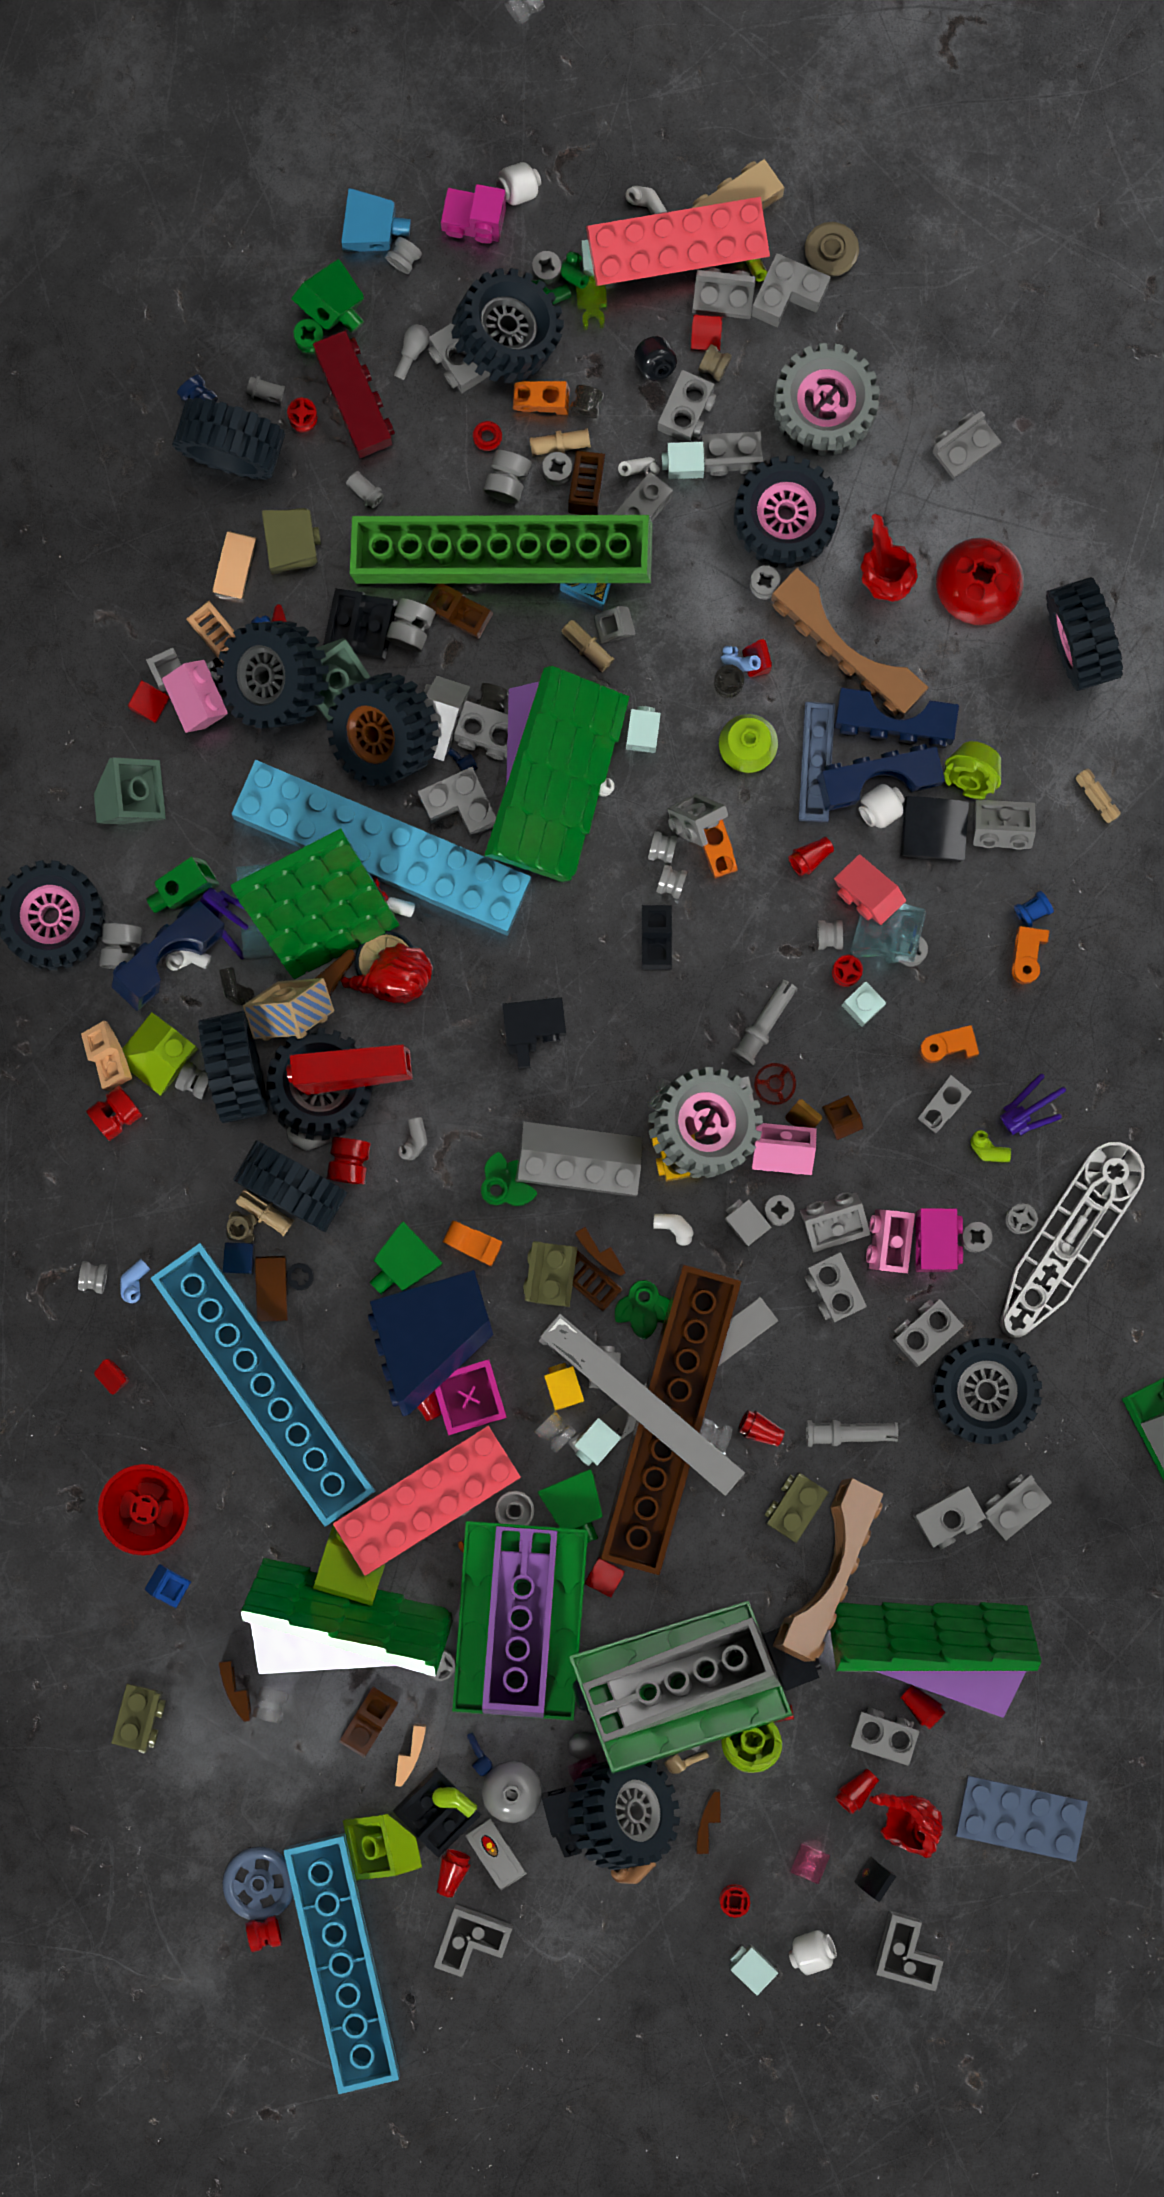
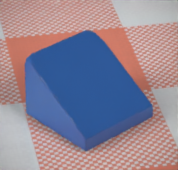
[145,1564,191,1608]

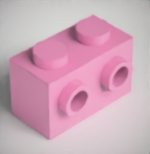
[162,660,228,733]
[752,1123,817,1175]
[866,1209,915,1274]

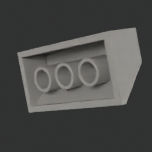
[515,1121,642,1197]

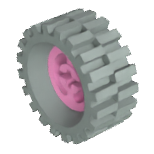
[773,343,880,456]
[648,1067,763,1178]

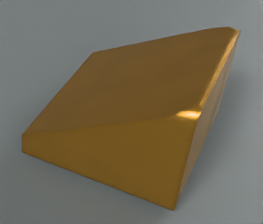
[785,1099,823,1128]

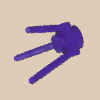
[199,888,249,960]
[1000,1074,1066,1136]

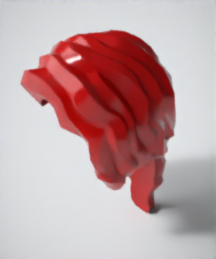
[860,514,918,602]
[341,943,433,1004]
[869,1793,943,1858]

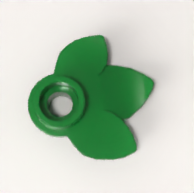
[481,1152,537,1206]
[615,1280,670,1340]

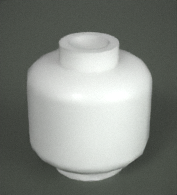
[495,162,541,206]
[859,784,905,828]
[789,1930,837,1975]

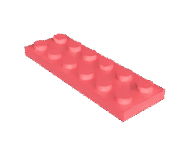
[586,197,770,286]
[333,1425,521,1576]

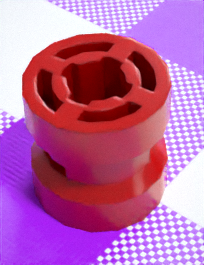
[719,1883,751,1918]
[245,1915,282,1953]

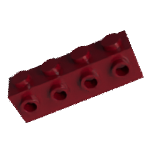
[313,330,395,458]

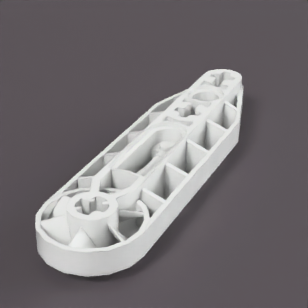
[1000,1142,1145,1338]

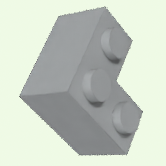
[751,253,831,328]
[424,676,470,761]
[418,767,496,838]
[434,1904,513,1978]
[873,1910,944,1992]

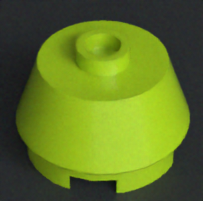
[719,714,778,773]
[944,741,1001,799]
[721,1722,782,1773]

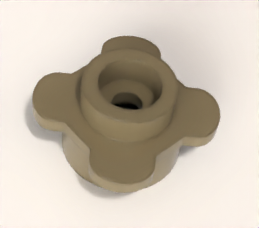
[226,1211,257,1243]

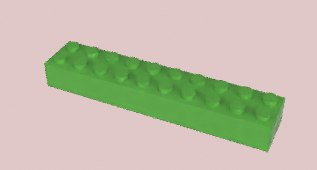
[350,515,653,584]

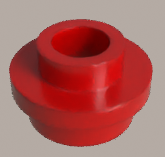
[473,421,502,451]

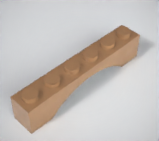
[771,568,929,718]
[773,1478,883,1662]

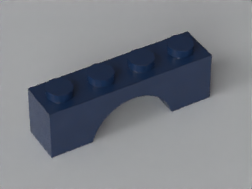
[834,688,959,748]
[817,744,945,811]
[112,901,225,1011]

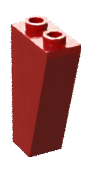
[286,1044,413,1095]

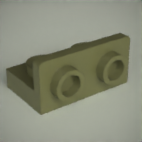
[523,1241,578,1307]
[764,1472,829,1543]
[111,1683,166,1753]

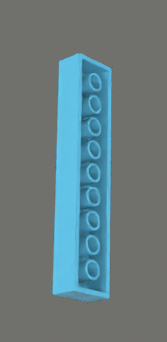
[232,760,531,936]
[150,1243,376,1527]

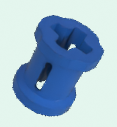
[1014,891,1054,928]

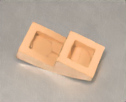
[213,531,257,599]
[81,1021,132,1091]
[395,1724,426,1787]

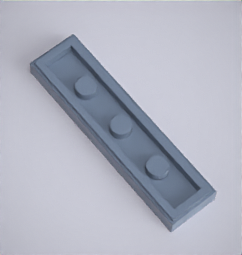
[798,702,835,822]

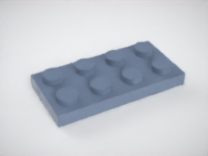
[955,1775,1088,1862]

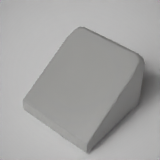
[593,606,635,644]

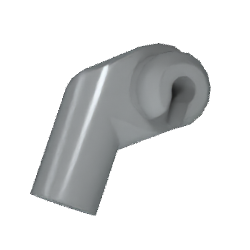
[398,1117,427,1161]

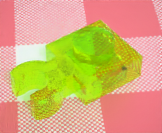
[576,276,607,329]

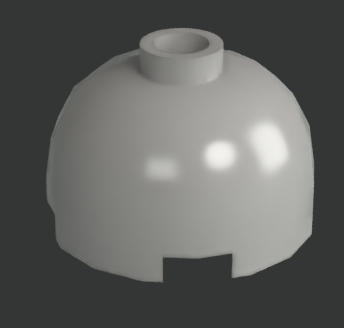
[482,1761,542,1823]

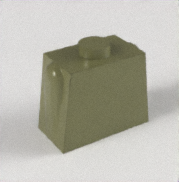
[262,508,321,575]

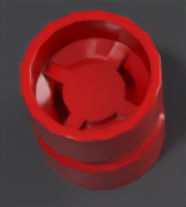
[86,1085,143,1141]
[326,1137,371,1185]

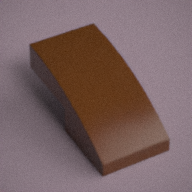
[425,584,493,639]
[575,1227,626,1277]
[255,1256,288,1322]
[219,1660,252,1722]
[339,1687,399,1758]
[695,1789,721,1854]

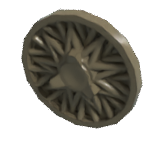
[804,222,859,277]

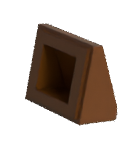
[822,1095,863,1140]

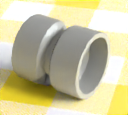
[483,450,532,504]
[386,598,436,652]
[99,923,142,969]
[495,1490,535,1526]

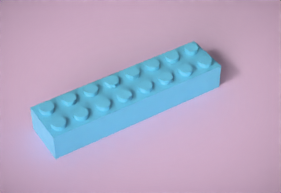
[283,1833,400,2094]

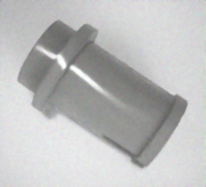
[246,375,285,405]
[346,471,384,508]

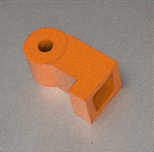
[513,381,570,415]
[703,819,738,879]
[1012,926,1049,985]
[920,1025,979,1063]
[442,1220,503,1268]

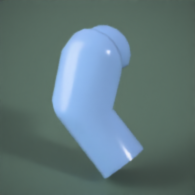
[721,646,761,672]
[120,1258,150,1304]

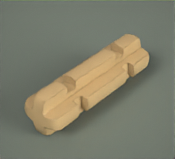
[1076,768,1120,823]

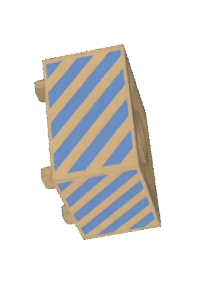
[243,978,334,1041]

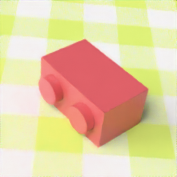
[834,854,906,925]

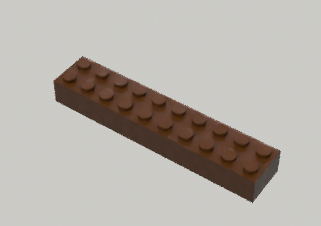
[598,1264,742,1575]

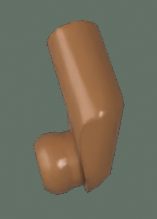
[610,1862,657,1884]

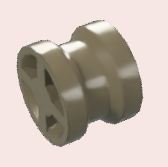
[698,344,732,382]

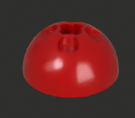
[936,537,1024,625]
[98,1464,189,1556]

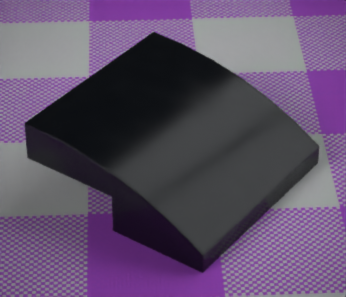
[323,588,398,659]
[901,796,969,862]
[393,1767,482,1858]

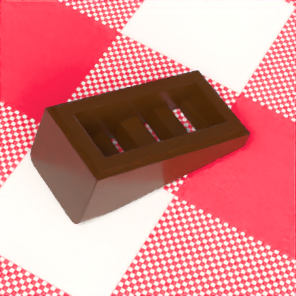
[568,450,605,515]
[314,949,356,996]
[573,1250,623,1312]

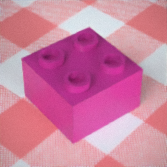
[915,1208,963,1272]
[435,1359,507,1435]

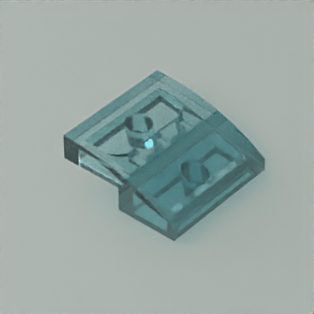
[851,904,927,963]

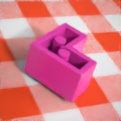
[441,184,506,244]

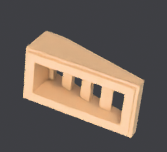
[186,601,236,665]

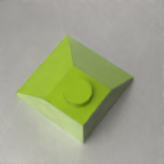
[122,1012,199,1096]
[313,1525,386,1606]
[343,1814,422,1881]

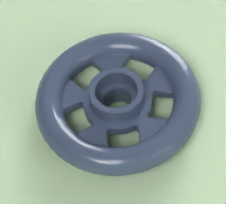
[222,1847,293,1921]

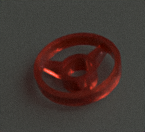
[754,1063,796,1105]

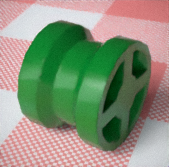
[294,319,324,354]

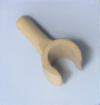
[664,1750,709,1774]

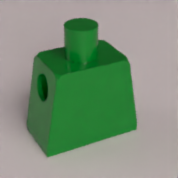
[291,259,364,334]
[146,856,220,913]
[369,1222,443,1295]
[538,1469,603,1543]

